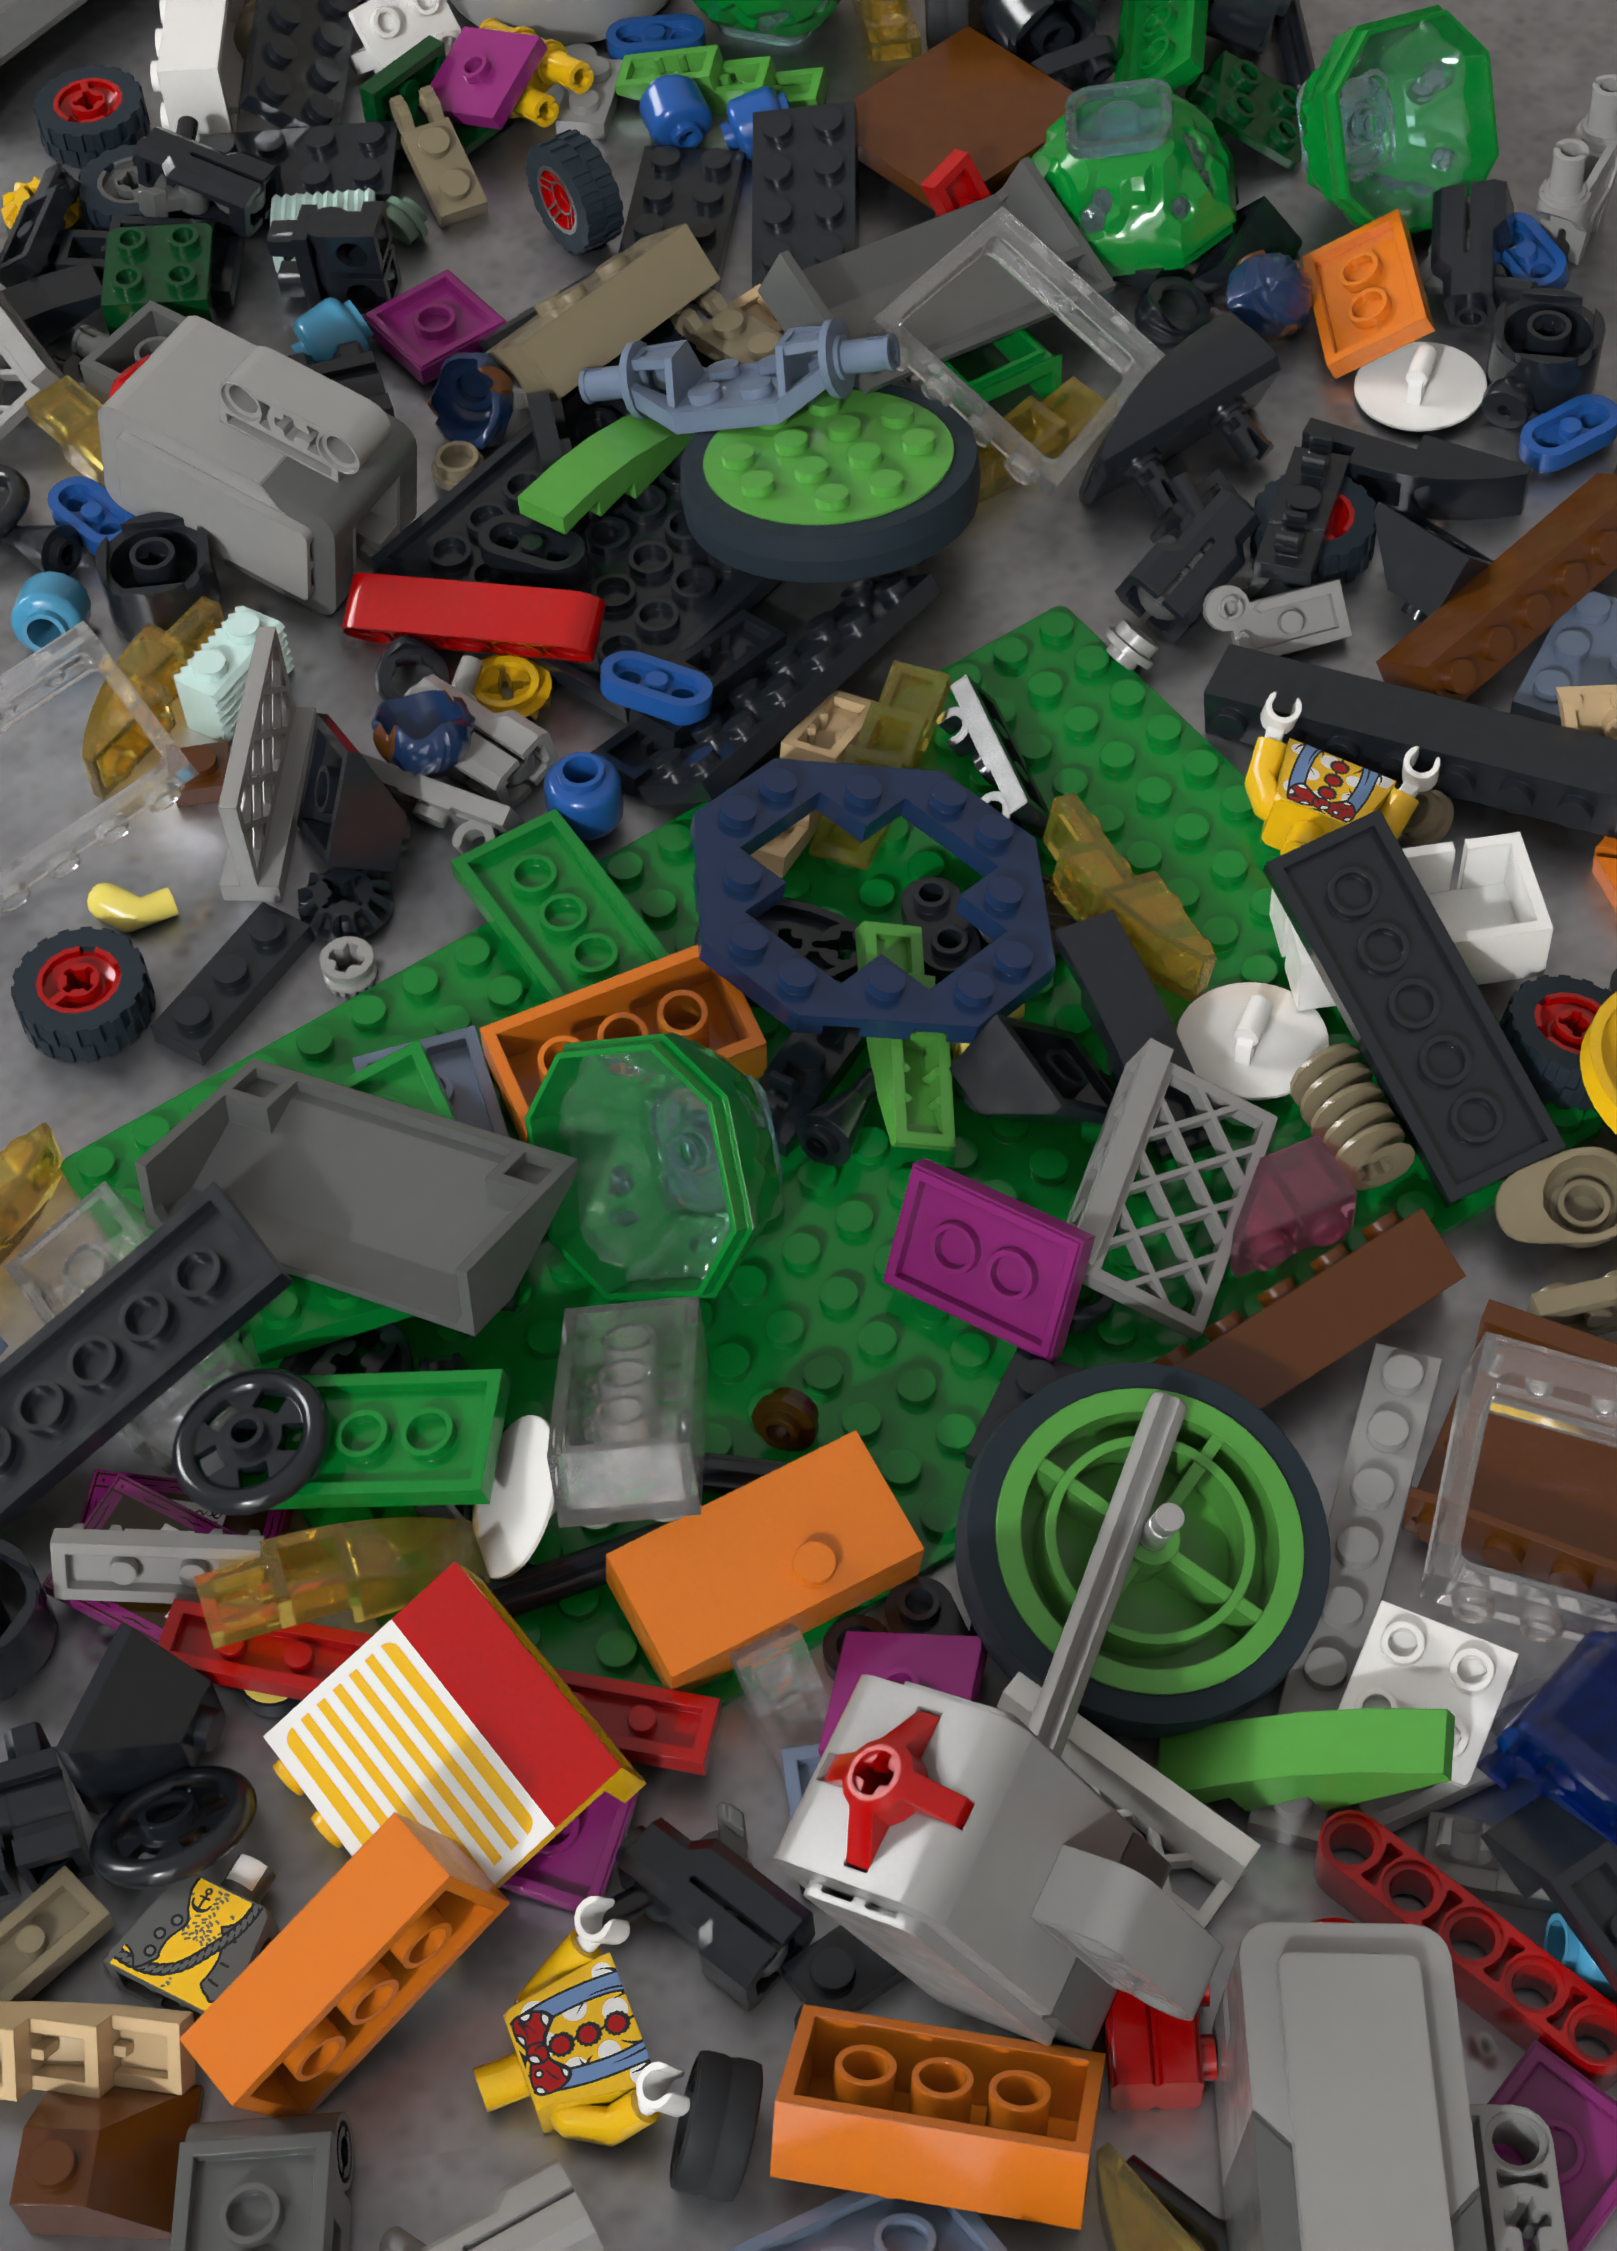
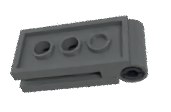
[170,2112,354,2251]

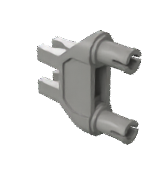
[1536,74,1617,265]

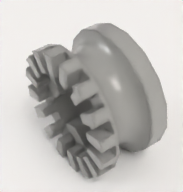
[319,936,378,998]

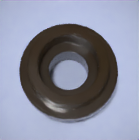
[752,1387,819,1452]

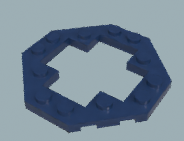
[690,758,1056,1044]

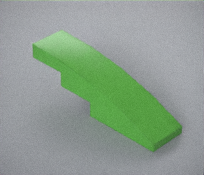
[614,44,829,116]
[517,414,695,535]
[855,921,956,1151]
[1156,1708,1455,1812]

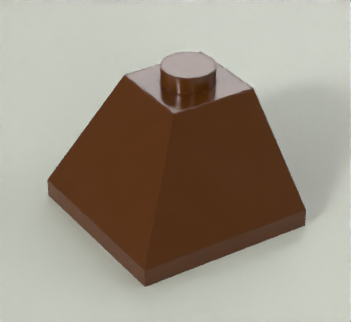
[9,2085,205,2240]

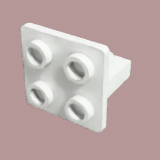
[349,0,462,75]

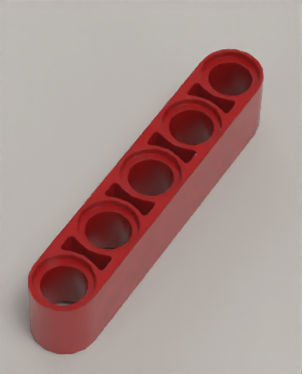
[341,573,606,662]
[1313,1810,1617,2091]

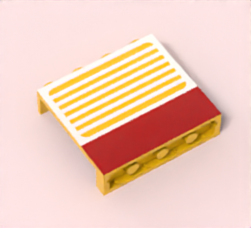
[263,1561,647,1889]

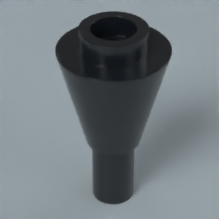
[0,524,83,576]
[796,1068,877,1166]

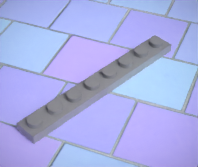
[1246,1343,1442,1853]

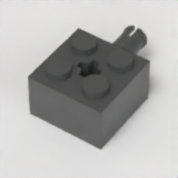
[71,300,187,413]

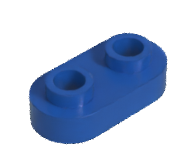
[606,14,706,60]
[1500,212,1569,289]
[1518,394,1617,472]
[47,476,136,556]
[600,651,713,726]

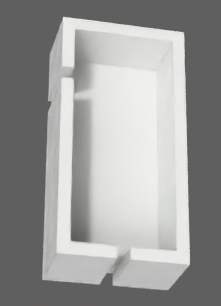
[150,0,246,142]
[1269,832,1554,1011]

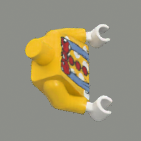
[1245,692,1440,856]
[473,1896,690,2147]

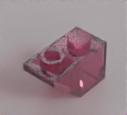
[1230,1134,1357,1278]

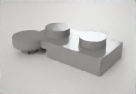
[555,43,622,141]
[1203,579,1352,656]

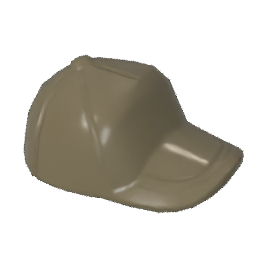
[1495,1146,1617,1249]

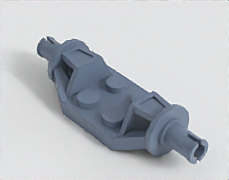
[578,317,901,435]

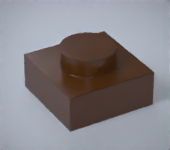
[170,740,231,808]

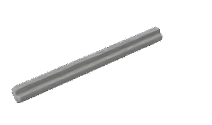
[1028,1392,1187,1758]

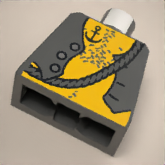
[104,1854,280,2022]

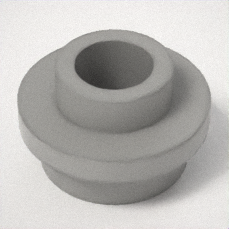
[1104,618,1159,671]

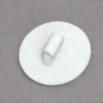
[1354,342,1487,432]
[1176,982,1329,1100]
[471,1415,568,1580]

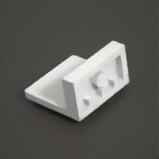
[1338,1600,1519,1788]

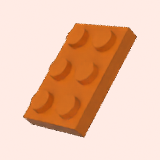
[1301,208,1435,379]

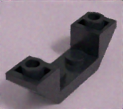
[1480,1794,1617,1993]

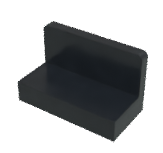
[1190,196,1303,296]

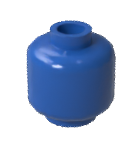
[639,75,713,148]
[720,85,791,163]
[544,752,624,841]

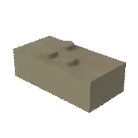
[485,223,721,410]

